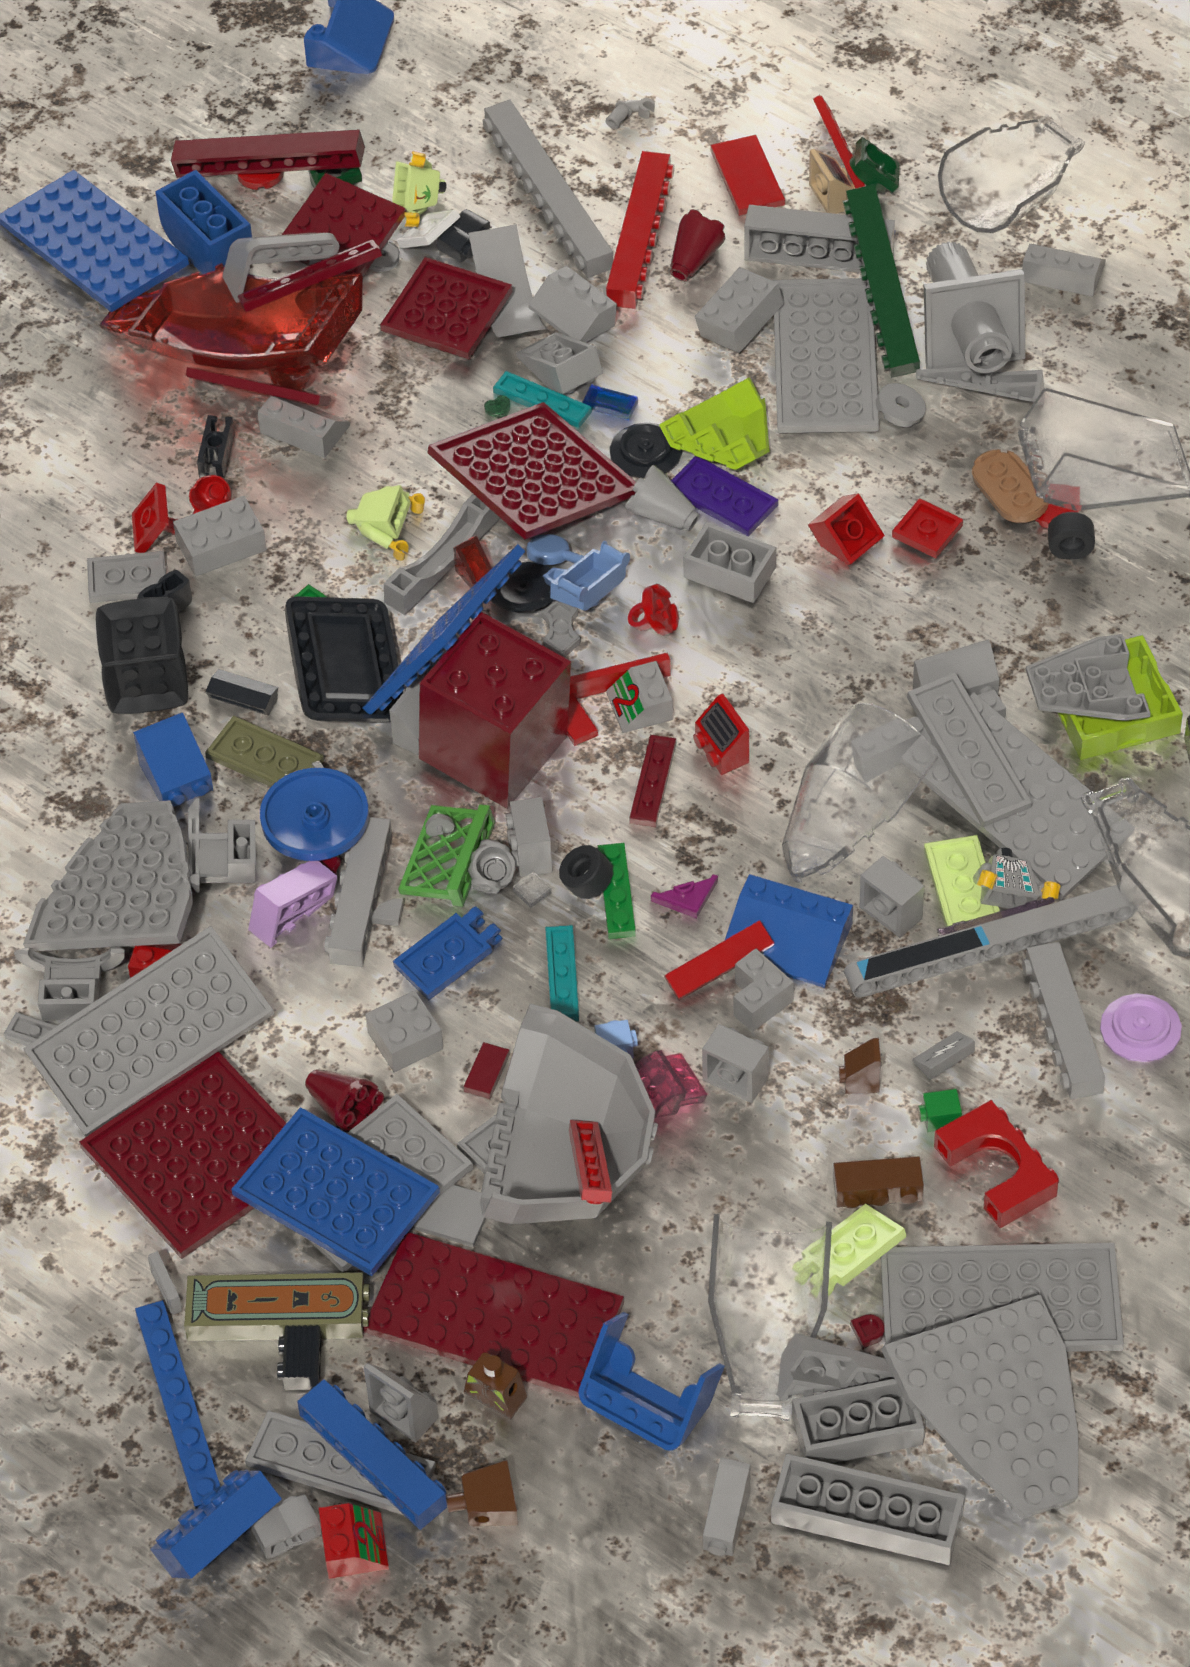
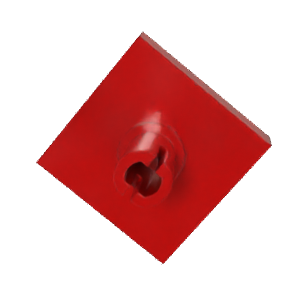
[132,482,179,553]

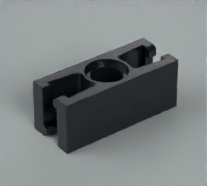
[197,415,235,479]

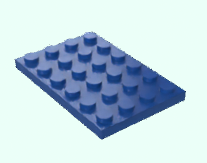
[231,1107,440,1276]

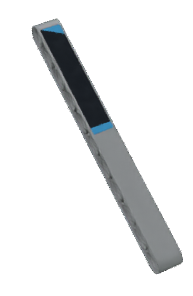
[843,885,1136,998]

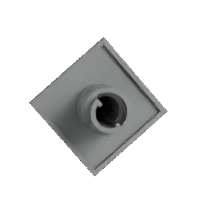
[923,242,1025,373]

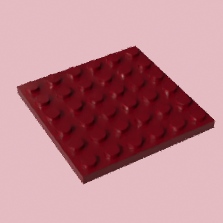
[427,402,636,540]
[79,1051,286,1259]

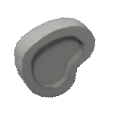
[425,814,454,837]

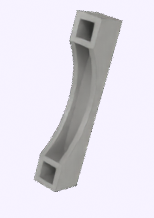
[384,494,500,615]

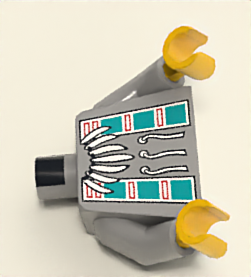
[973,848,1061,911]

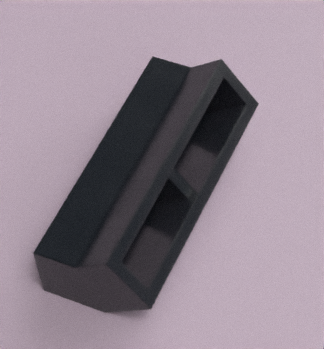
[205,669,278,716]

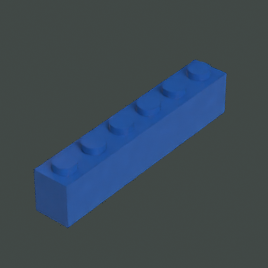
[297,1379,447,1530]

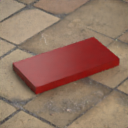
[710,135,785,216]

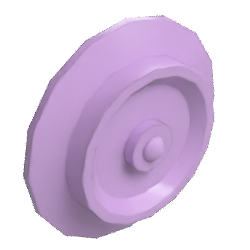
[1100,993,1182,1062]

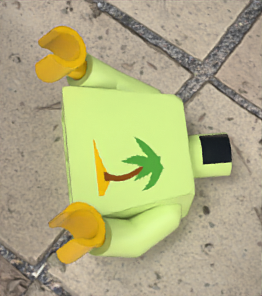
[392,151,447,227]
[347,485,425,561]

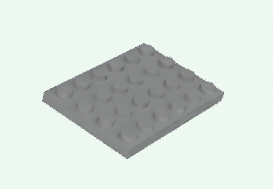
[309,1094,473,1273]

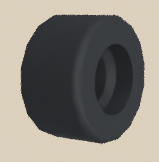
[1048,512,1095,559]
[559,845,613,899]

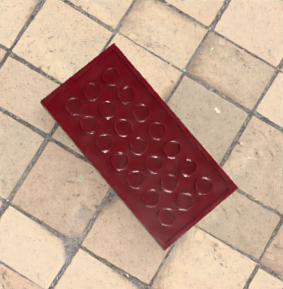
[363,1232,624,1398]

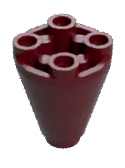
[670,209,726,281]
[305,1069,384,1133]

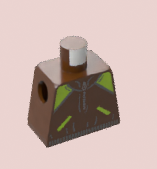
[464,1352,527,1420]

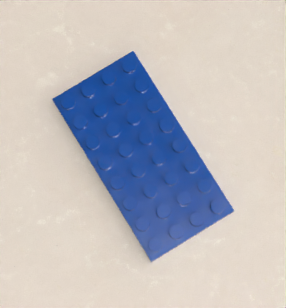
[0,170,189,312]

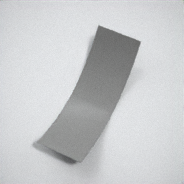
[469,224,546,337]

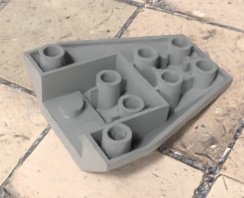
[1026,634,1151,720]

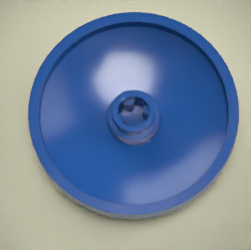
[260,768,369,861]

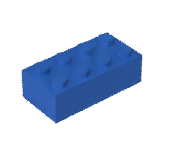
[150,1470,282,1579]

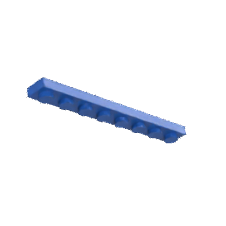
[135,1300,221,1509]

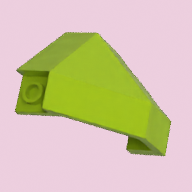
[659,377,770,470]

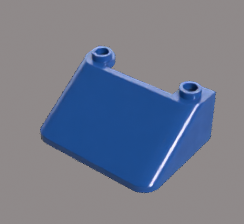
[304,0,394,74]

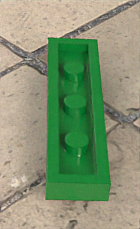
[597,843,636,939]

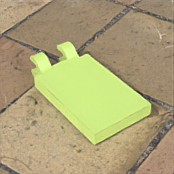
[793,1204,907,1299]

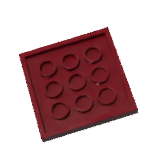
[282,173,407,287]
[380,257,513,359]

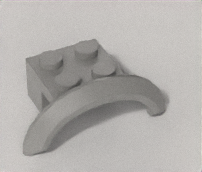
[188,798,256,892]
[14,946,125,1020]

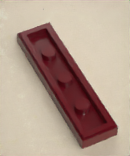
[629,734,676,828]

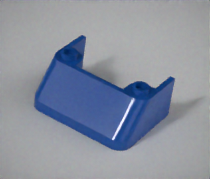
[579,1312,725,1451]

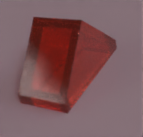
[453,536,492,588]

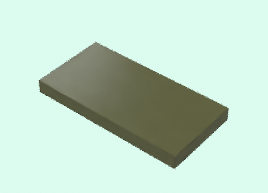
[205,716,324,787]

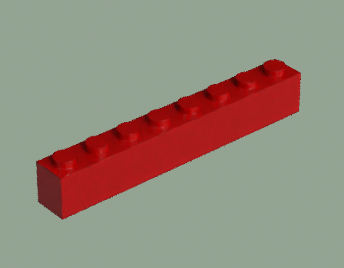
[606,151,674,309]

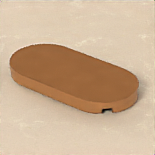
[972,449,1048,523]

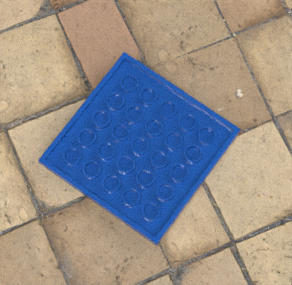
[363,544,525,714]

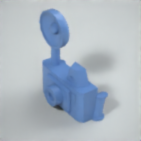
[527,534,630,611]

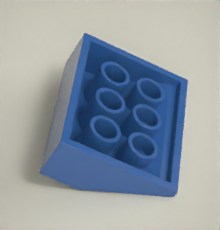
[725,874,853,988]

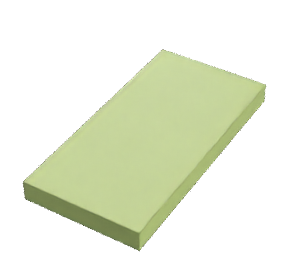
[924,835,1002,934]

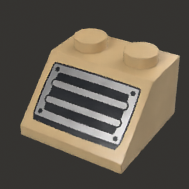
[809,149,855,214]

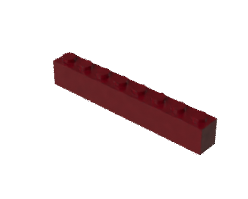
[171,129,365,178]

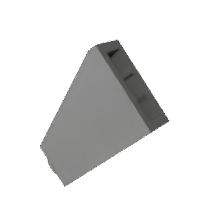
[703,1457,750,1556]

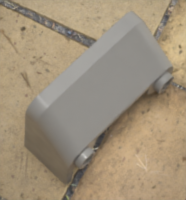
[222,233,339,303]

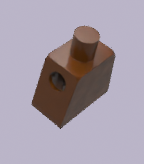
[446,1460,518,1527]

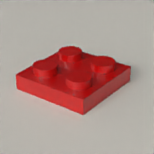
[892,498,963,559]

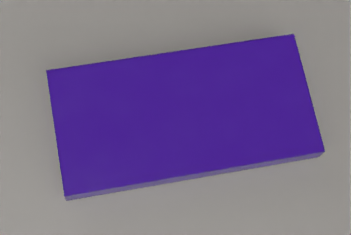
[671,456,778,537]

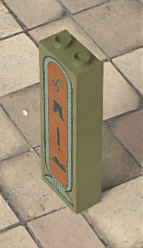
[184,1273,370,1341]

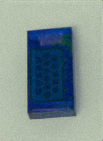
[582,385,638,420]

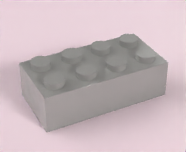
[792,1379,924,1464]

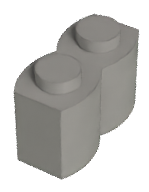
[251,1495,322,1559]

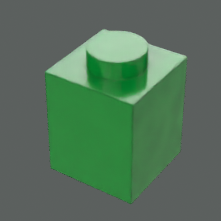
[918,1089,962,1133]

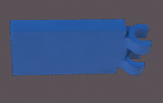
[393,906,503,1001]

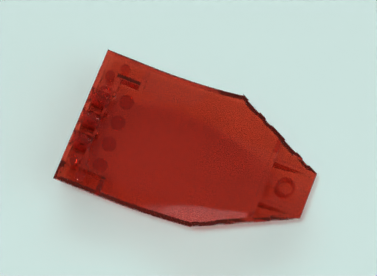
[100,263,363,370]

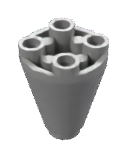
[625,465,700,531]

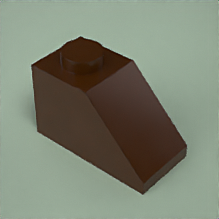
[839,1038,881,1094]

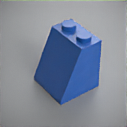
[133,712,213,806]

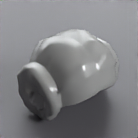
[468,839,516,894]

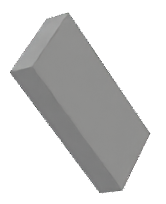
[148,1251,182,1315]

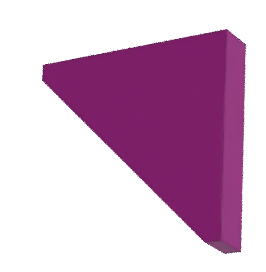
[651,874,718,919]

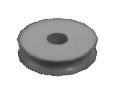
[370,242,400,272]

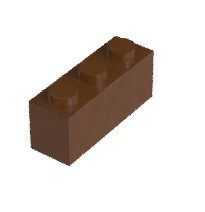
[833,1156,924,1208]

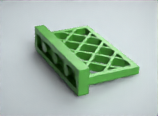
[398,804,495,907]

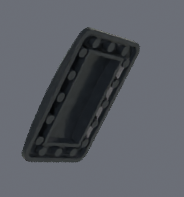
[285,596,404,722]

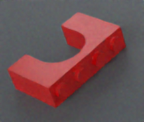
[934,1100,1059,1229]

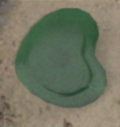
[484,395,510,418]

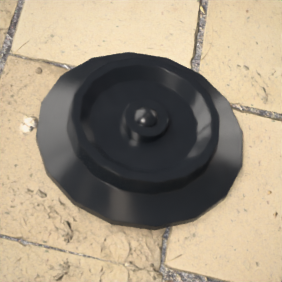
[609,423,682,479]
[490,562,554,613]

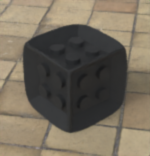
[96,597,188,714]

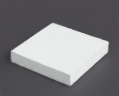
[397,210,460,248]

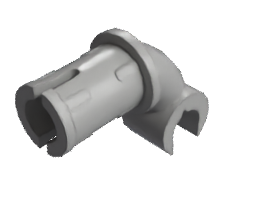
[605,98,655,129]

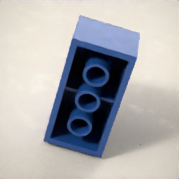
[155,170,252,279]

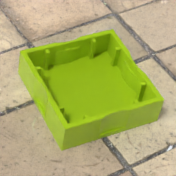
[1057,635,1183,760]

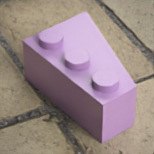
[248,861,337,948]

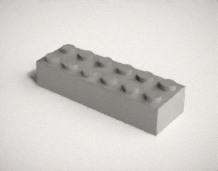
[744,205,895,273]
[771,1453,964,1565]

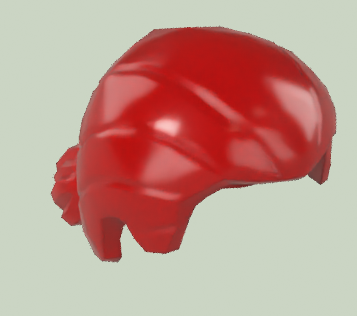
[189,475,232,515]

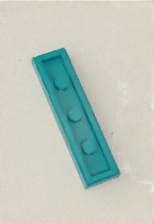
[493,371,592,429]
[545,925,579,1022]

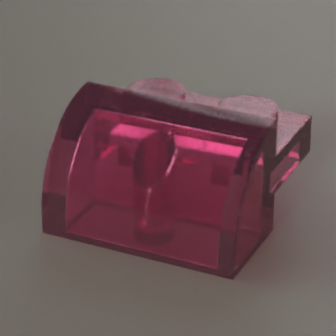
[635,1050,707,1118]

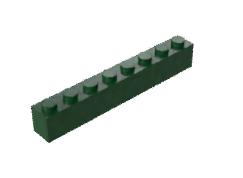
[843,184,920,378]

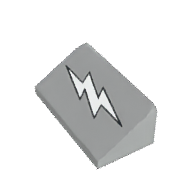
[913,1031,975,1080]

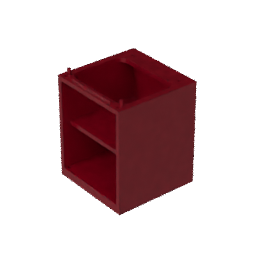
[419,612,571,809]

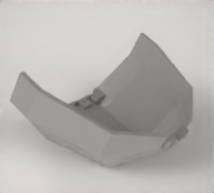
[480,1004,658,1224]

